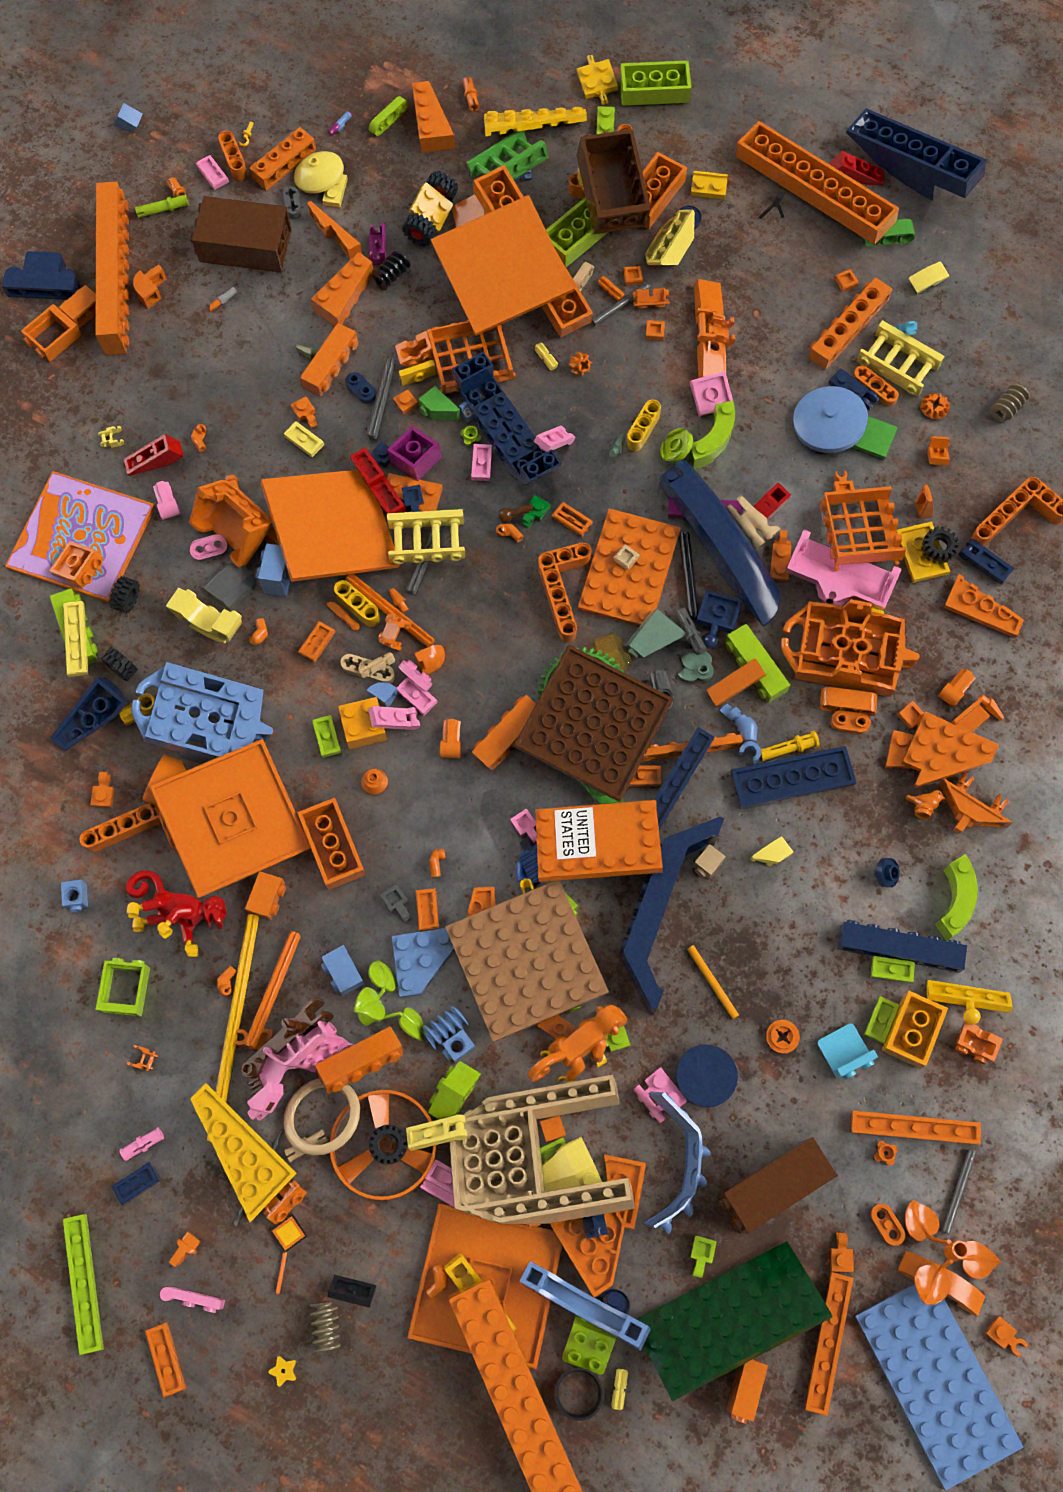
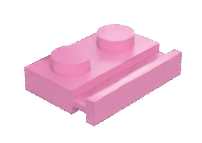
[420,1160,455,1208]

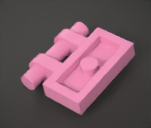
[633,1067,687,1123]

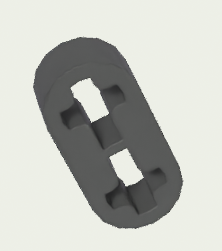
[283,186,302,219]

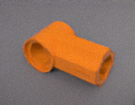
[938,668,975,708]
[440,719,461,759]

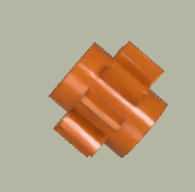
[568,352,592,376]

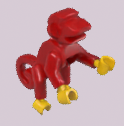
[126,870,227,957]

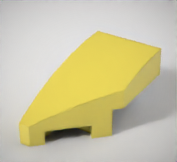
[750,836,794,867]

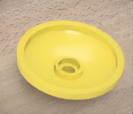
[294,151,344,193]

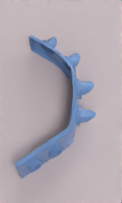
[643,1091,711,1234]

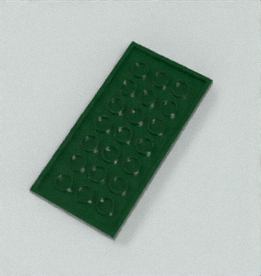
[636,1241,832,1402]

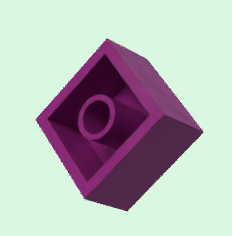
[387,426,442,481]

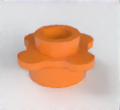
[874,1141,898,1166]

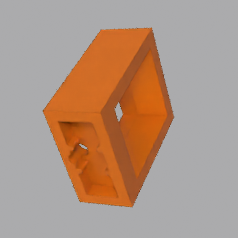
[21,304,82,362]

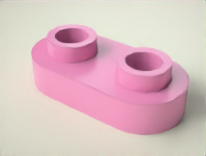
[190,534,227,560]
[398,660,432,691]

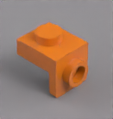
[927,436,950,466]

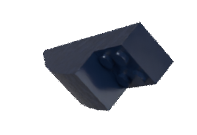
[846,108,987,201]

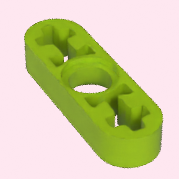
[369,96,408,136]

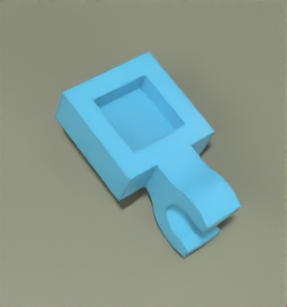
[894,321,917,336]

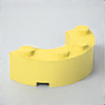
[166,588,242,643]

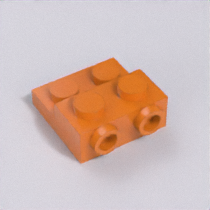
[49,541,104,589]

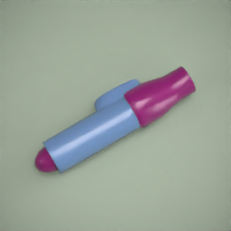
[328,111,352,136]

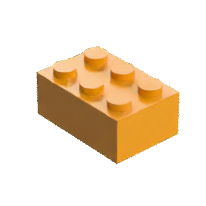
[881,991,948,1069]

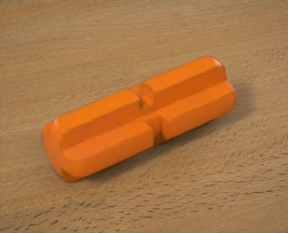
[598,276,625,301]

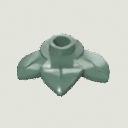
[678,651,714,682]

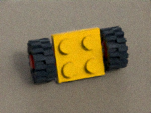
[402,171,459,246]

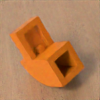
[133,264,167,309]

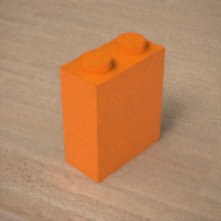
[726,1360,768,1424]

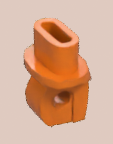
[169,1231,201,1267]

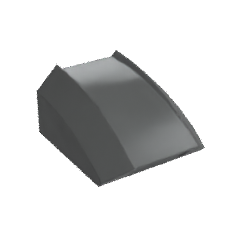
[200,562,257,612]

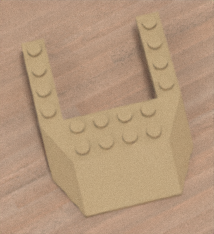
[450,1075,635,1224]

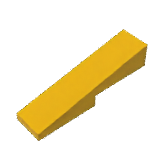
[444,1252,517,1331]

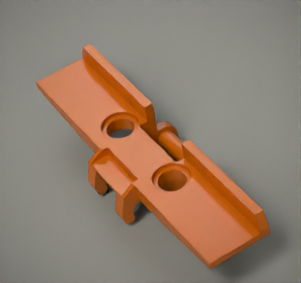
[694,279,735,378]

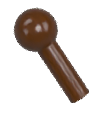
[498,504,533,523]

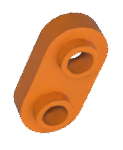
[830,710,871,734]
[870,1203,905,1246]

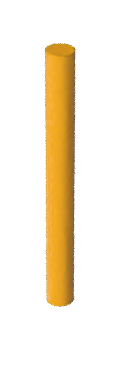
[687,945,739,1020]

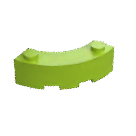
[688,400,735,470]
[935,854,978,941]

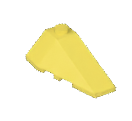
[542,1137,602,1192]

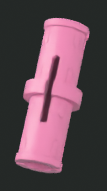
[119,1127,164,1161]

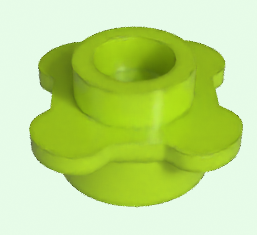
[460,426,481,445]

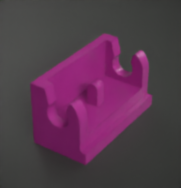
[368,223,387,265]

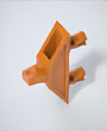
[939,772,1013,835]

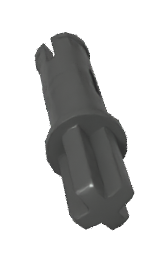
[676,608,706,655]

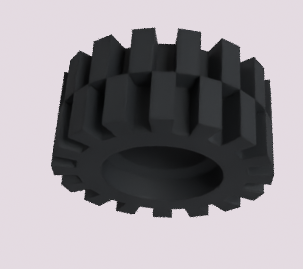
[921,526,959,564]
[109,576,140,613]
[100,647,138,681]
[369,1125,408,1165]

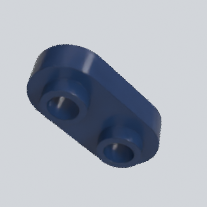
[345,372,376,404]

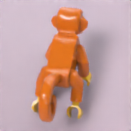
[528,1005,627,1083]

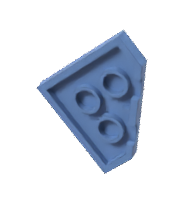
[392,928,454,998]

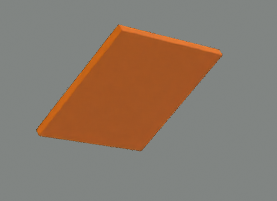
[431,195,574,336]
[261,470,400,582]
[149,739,311,899]
[407,1203,562,1369]

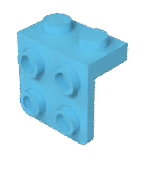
[817,1024,878,1080]

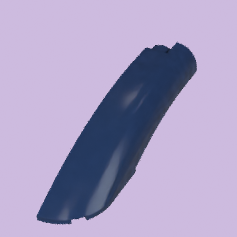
[659,460,780,627]

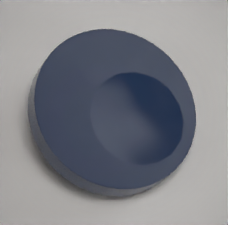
[676,1045,738,1107]

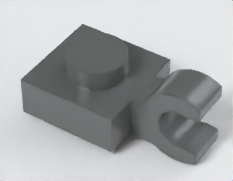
[380,884,411,922]

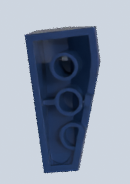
[50,677,128,750]

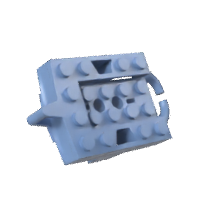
[131,662,273,763]

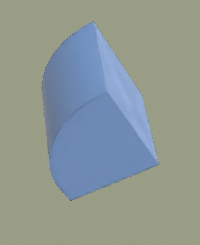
[113,103,143,131]
[367,682,399,707]

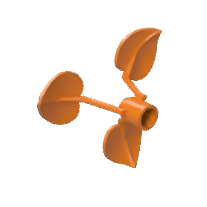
[904,1200,1001,1305]

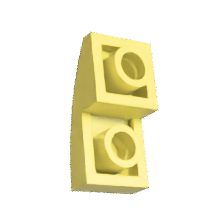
[909,261,950,294]

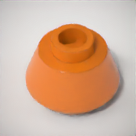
[361,768,388,795]

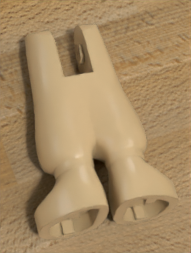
[726,495,781,551]

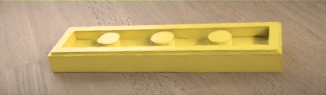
[63,601,88,677]

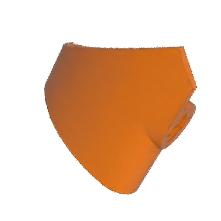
[142,754,186,806]

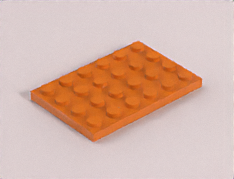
[578,508,681,627]

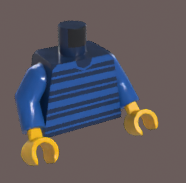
[516,837,542,894]

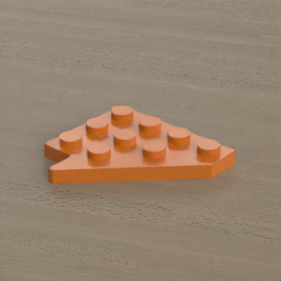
[902,711,999,788]
[549,1210,628,1298]

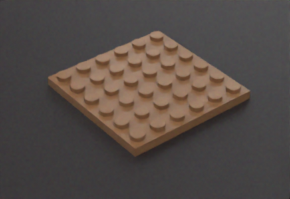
[445,880,609,1043]

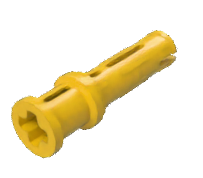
[760,730,820,761]

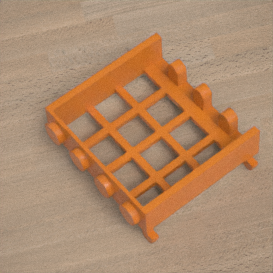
[427,320,516,395]
[820,486,906,571]

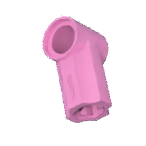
[153,481,180,520]

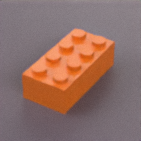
[643,152,687,230]
[297,797,366,890]

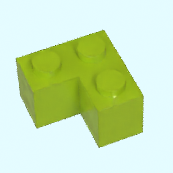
[428,1061,481,1120]

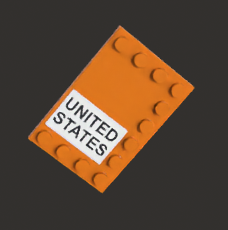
[535,800,663,882]

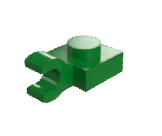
[522,495,551,528]

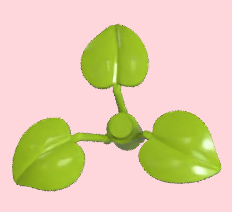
[354,960,425,1041]

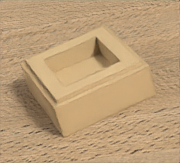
[613,544,640,571]

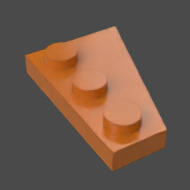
[387,473,443,512]
[604,1154,646,1229]

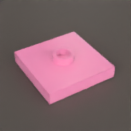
[690,371,733,417]

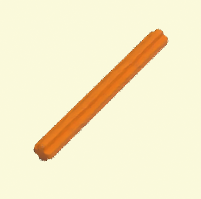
[345,574,435,647]
[245,931,300,1048]

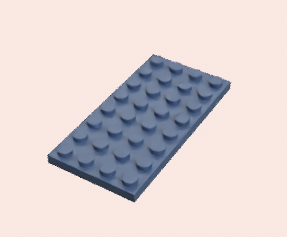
[854,1283,1023,1490]

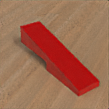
[350,447,407,515]

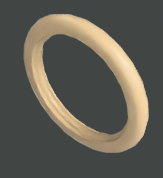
[283,1078,360,1156]

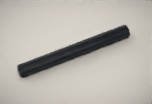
[679,532,699,620]

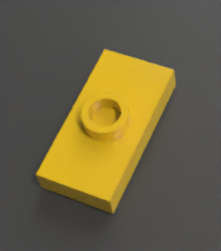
[399,360,436,386]

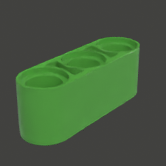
[864,219,915,246]

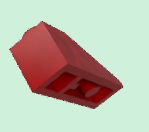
[124,434,184,476]

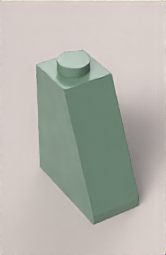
[625,609,686,658]

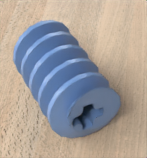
[423,1005,469,1050]

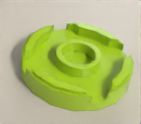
[660,428,693,464]

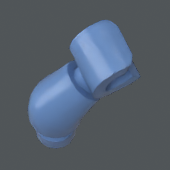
[720,704,761,765]

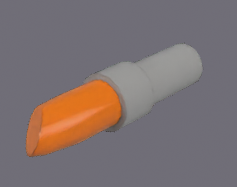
[209,287,238,312]

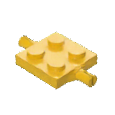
[577,55,618,105]

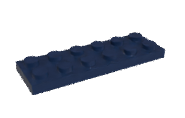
[731,746,857,809]

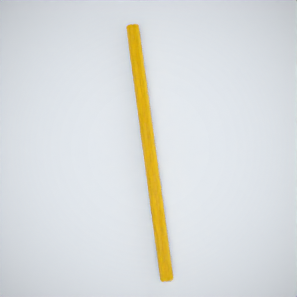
[207,914,259,1142]

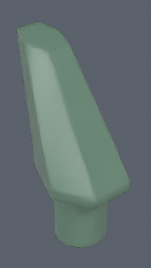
[609,433,625,458]

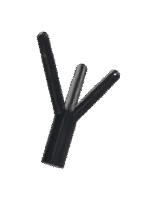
[759,192,784,219]

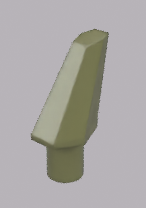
[296,344,319,359]

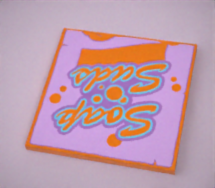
[5,471,156,603]

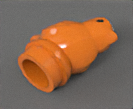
[906,790,946,820]

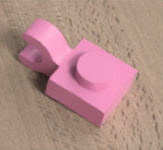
[510,809,537,845]

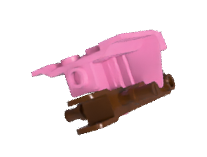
[241,998,354,1121]

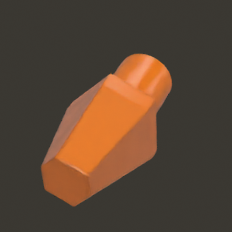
[389,588,409,613]
[978,694,1004,721]

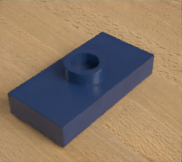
[111,1162,161,1205]

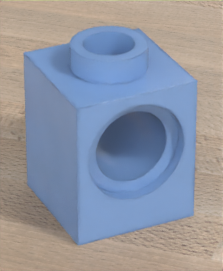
[61,880,88,912]
[442,1029,476,1063]

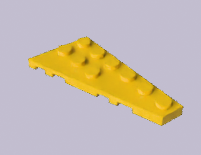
[484,107,587,137]
[190,1083,297,1222]

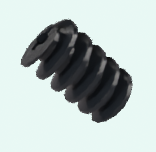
[372,251,411,290]

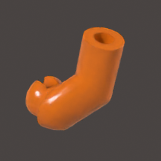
[496,524,524,542]
[249,618,268,645]
[217,965,237,996]

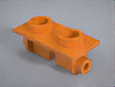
[632,288,670,308]
[263,1180,307,1225]

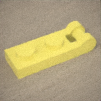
[406,1115,467,1151]

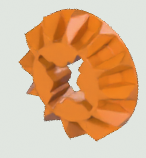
[920,392,950,419]
[766,1020,800,1054]

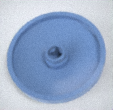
[793,386,868,453]

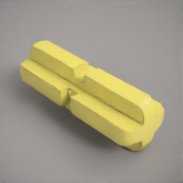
[535,343,558,371]
[611,1368,628,1410]

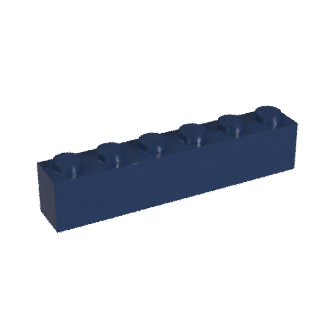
[837,920,967,973]

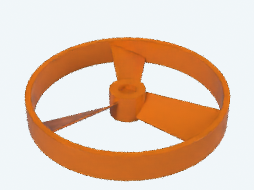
[330,1090,437,1200]

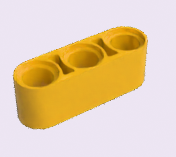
[626,400,661,452]
[334,580,380,627]

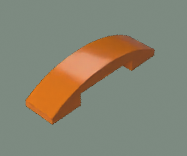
[897,1251,985,1317]

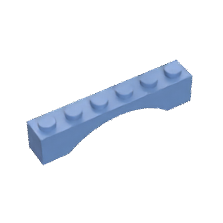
[519,1261,650,1351]

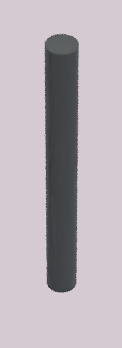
[591,282,651,326]
[941,1149,977,1234]

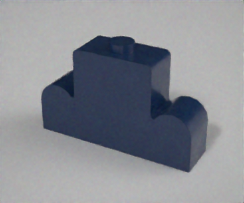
[2,251,80,300]

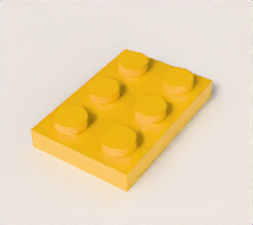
[896,522,950,583]

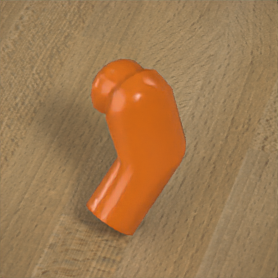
[191,424,206,452]
[429,849,446,877]
[426,1265,448,1300]

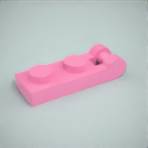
[534,426,575,452]
[369,706,421,730]
[160,1287,225,1313]

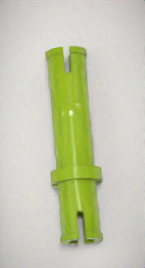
[135,194,189,218]

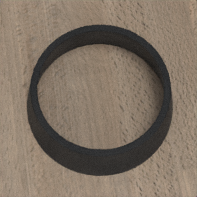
[554,1368,604,1421]

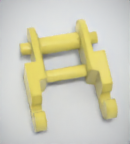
[98,426,124,448]

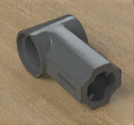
[650,670,673,710]

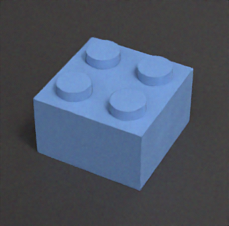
[256,543,291,597]

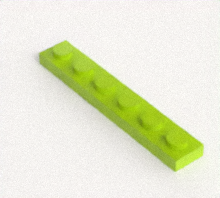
[63,1214,104,1355]

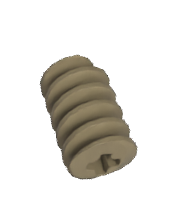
[990,384,1030,423]
[310,1302,341,1352]

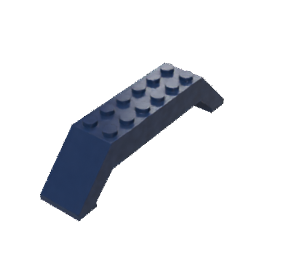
[619,817,724,1015]

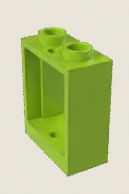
[96,958,150,1017]

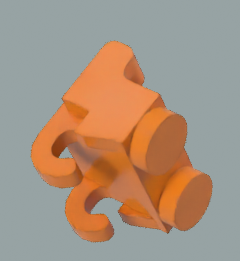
[378,613,412,651]

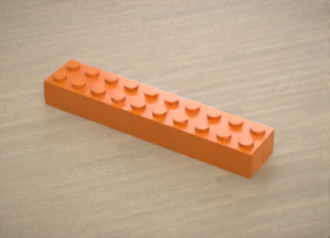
[736,121,899,245]
[473,165,593,338]
[96,182,129,355]
[449,1276,583,1492]

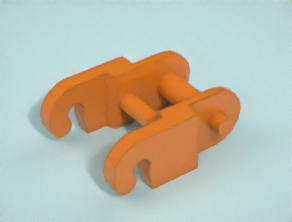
[127,1045,158,1071]

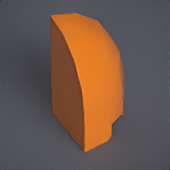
[414,645,445,675]

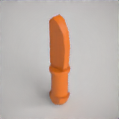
[327,601,360,631]

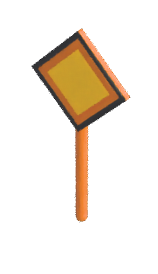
[269,1214,308,1295]

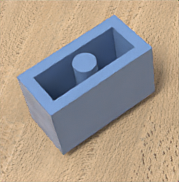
[321,945,364,996]

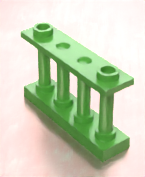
[467,131,549,180]

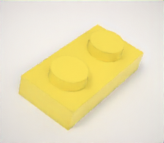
[323,174,348,208]
[284,421,324,457]

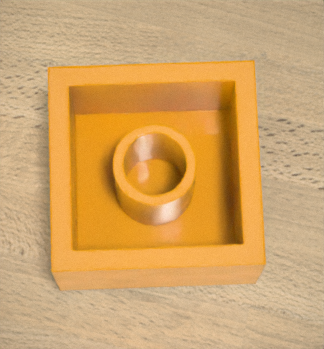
[338,697,387,750]

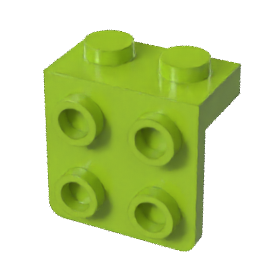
[562,1315,616,1375]

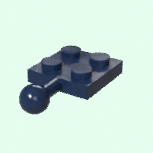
[696,590,743,649]

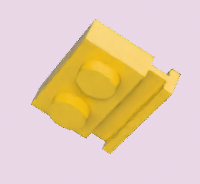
[690,171,728,200]

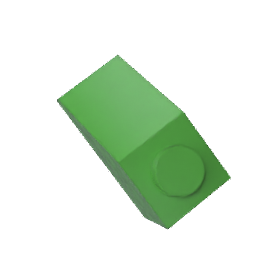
[419,386,460,421]

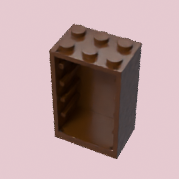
[576,129,651,234]
[191,196,292,273]
[717,1137,838,1234]

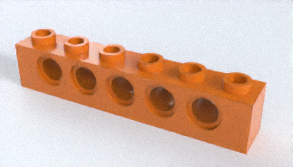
[808,277,893,370]

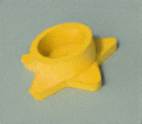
[268,1356,296,1387]

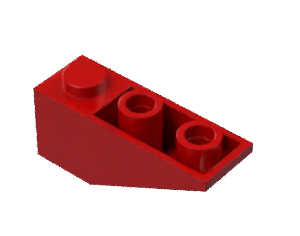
[829,151,884,186]
[753,482,792,530]

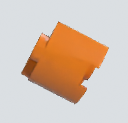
[395,331,434,368]
[955,1021,1003,1064]

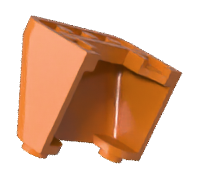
[189,480,273,568]

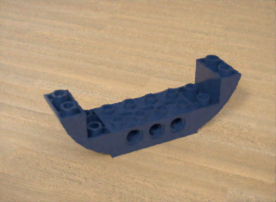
[452,351,562,484]

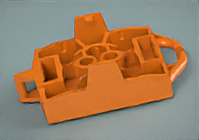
[781,599,920,697]

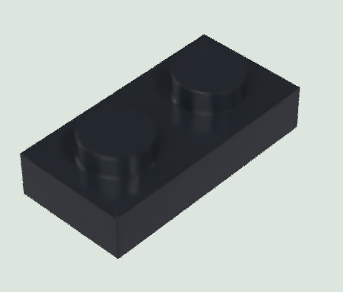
[328,1275,377,1308]

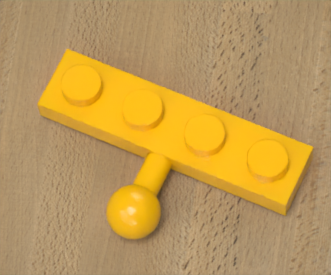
[926,980,1013,1025]

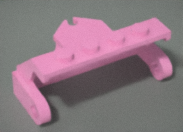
[786,530,901,611]

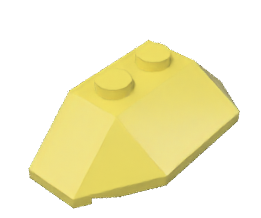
[644,210,695,265]

